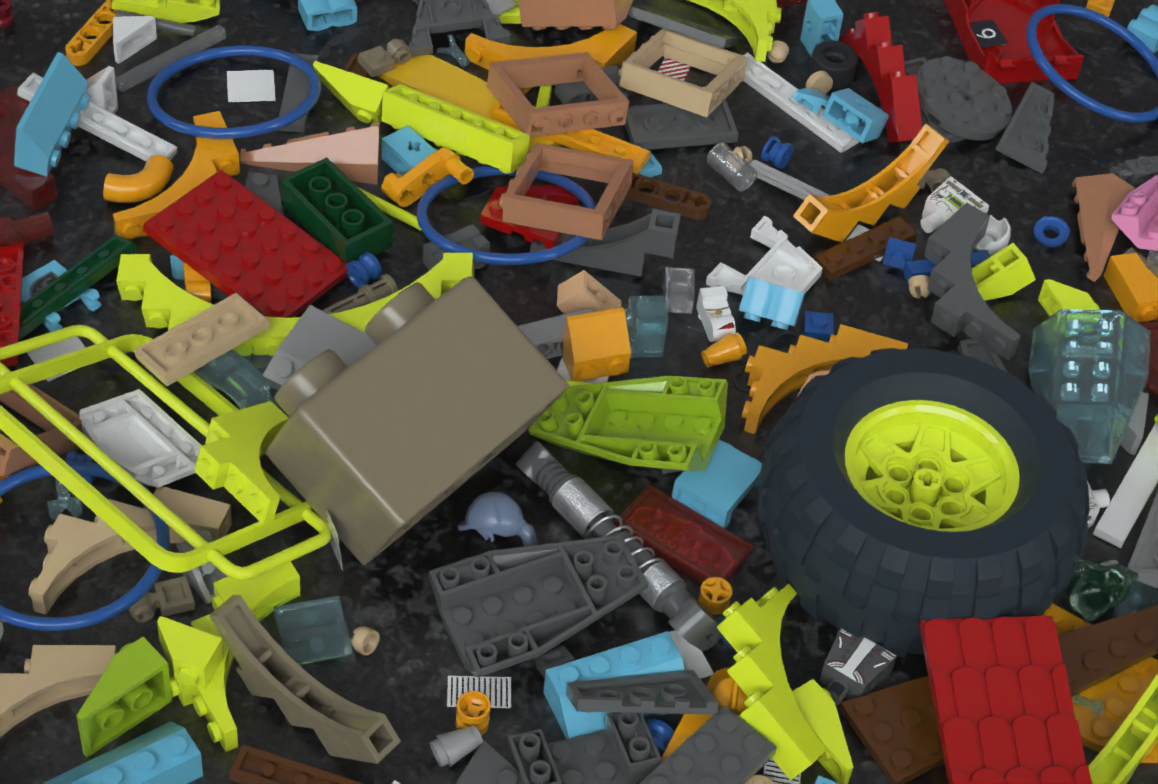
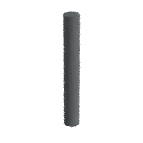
[115,10,196,37]

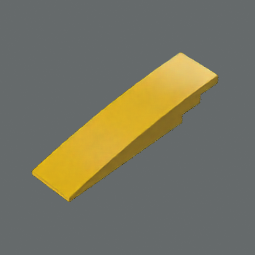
[378,54,561,153]

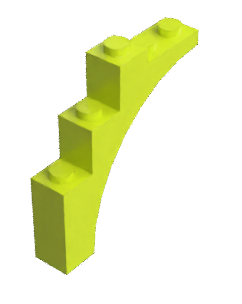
[686,0,781,62]
[168,561,300,752]
[716,584,827,781]
[1088,674,1158,784]

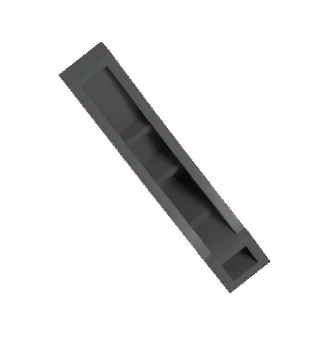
[530,209,681,277]

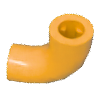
[103,155,174,203]

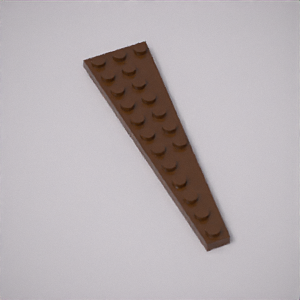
[839,605,1158,784]

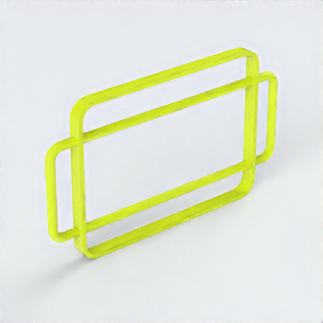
[0,325,332,580]

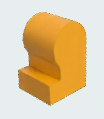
[183,262,212,303]

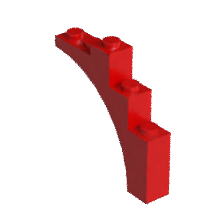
[838,12,922,143]

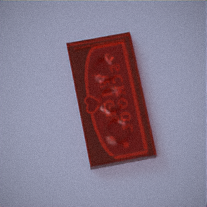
[614,485,753,583]

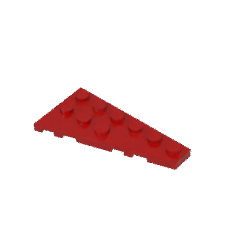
[0,243,24,367]

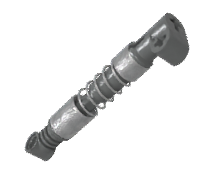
[516,440,722,651]

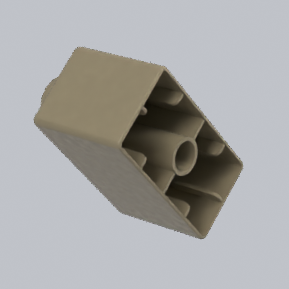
[267,277,569,565]

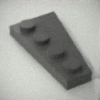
[995,82,1055,174]

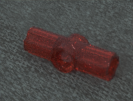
[0,211,54,247]

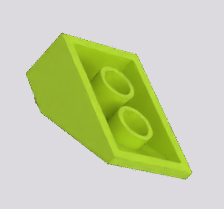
[76,636,172,758]

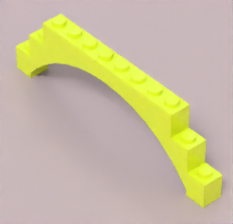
[116,253,474,356]

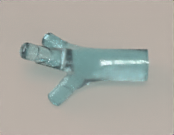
[437,34,470,67]

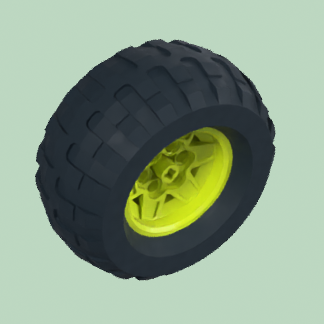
[758,347,1090,657]

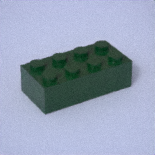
[280,157,393,263]

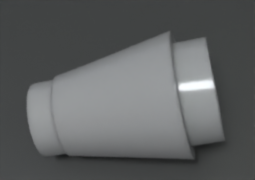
[430,725,483,767]

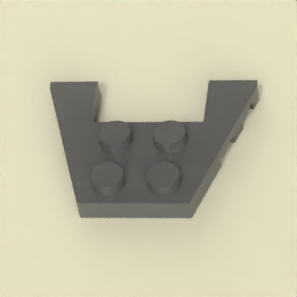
[409,0,511,57]

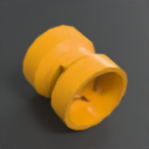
[455,691,491,736]

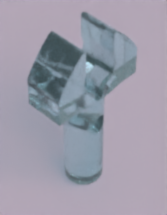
[47,479,82,521]

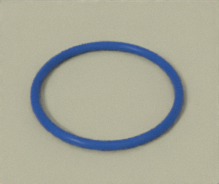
[1026,4,1158,123]
[146,45,321,139]
[417,165,596,265]
[0,461,170,631]

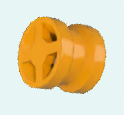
[698,577,732,618]

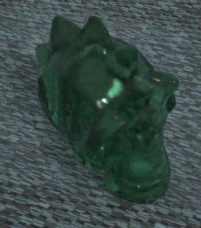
[1064,560,1138,622]

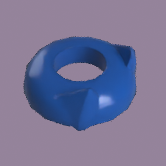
[1034,216,1070,247]

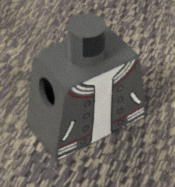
[820,628,897,705]

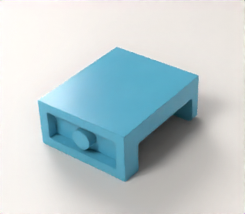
[671,439,762,531]

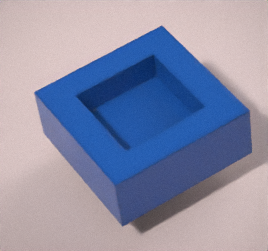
[882,237,917,270]
[803,311,834,342]

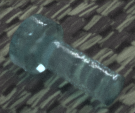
[1074,695,1105,717]

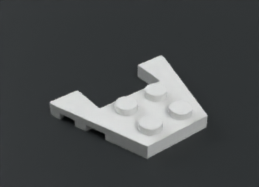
[706,216,823,295]

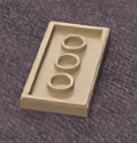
[134,293,270,386]

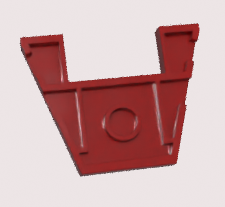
[480,184,584,249]

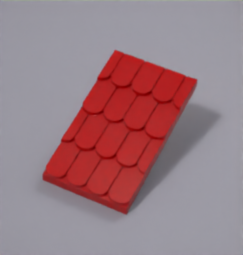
[919,616,1092,784]

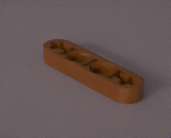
[608,173,711,220]

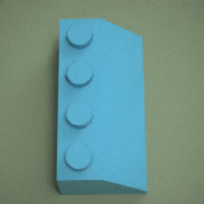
[14,52,91,177]
[543,631,685,739]
[43,721,203,784]

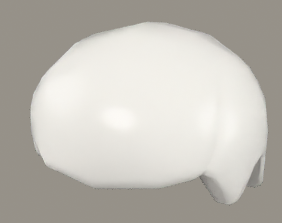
[974,215,1011,255]

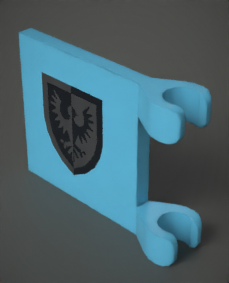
[21,260,102,332]

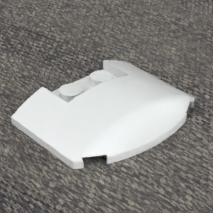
[79,389,201,488]

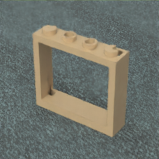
[618,28,748,117]

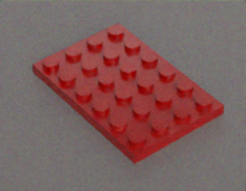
[143,170,348,318]

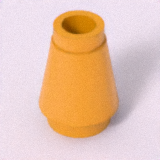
[701,333,747,368]

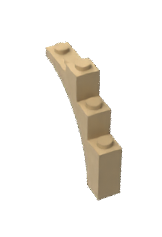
[28,486,232,615]
[0,645,117,738]

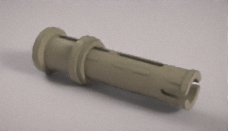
[321,274,398,314]

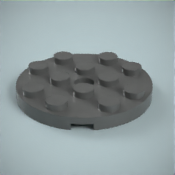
[916,56,1012,140]

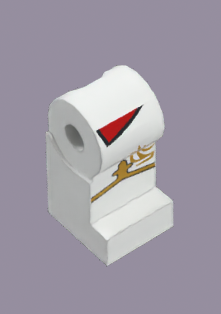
[696,286,736,342]

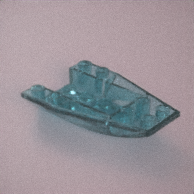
[1028,309,1151,464]

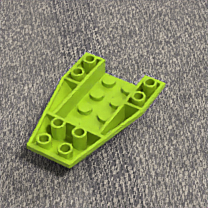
[528,376,728,471]

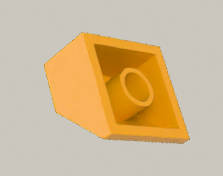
[562,307,631,381]

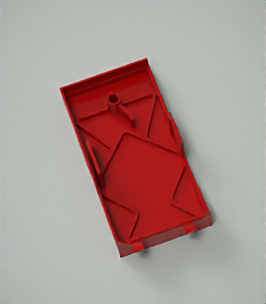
[944,0,1084,83]

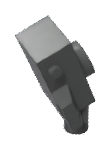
[1110,156,1158,186]

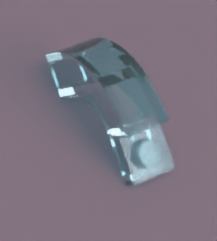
[193,350,285,414]

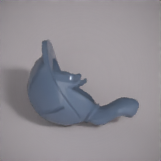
[458,492,539,547]

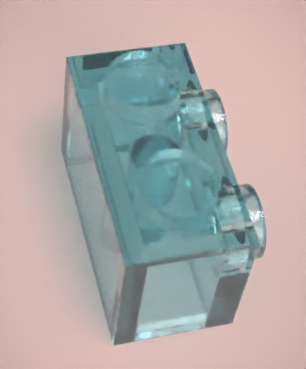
[624,296,669,358]

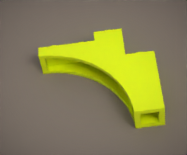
[194,401,289,525]

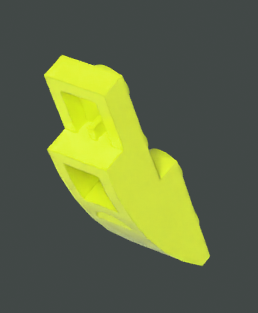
[111,0,220,23]

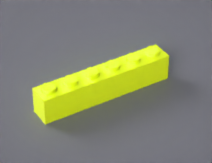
[381,84,530,174]

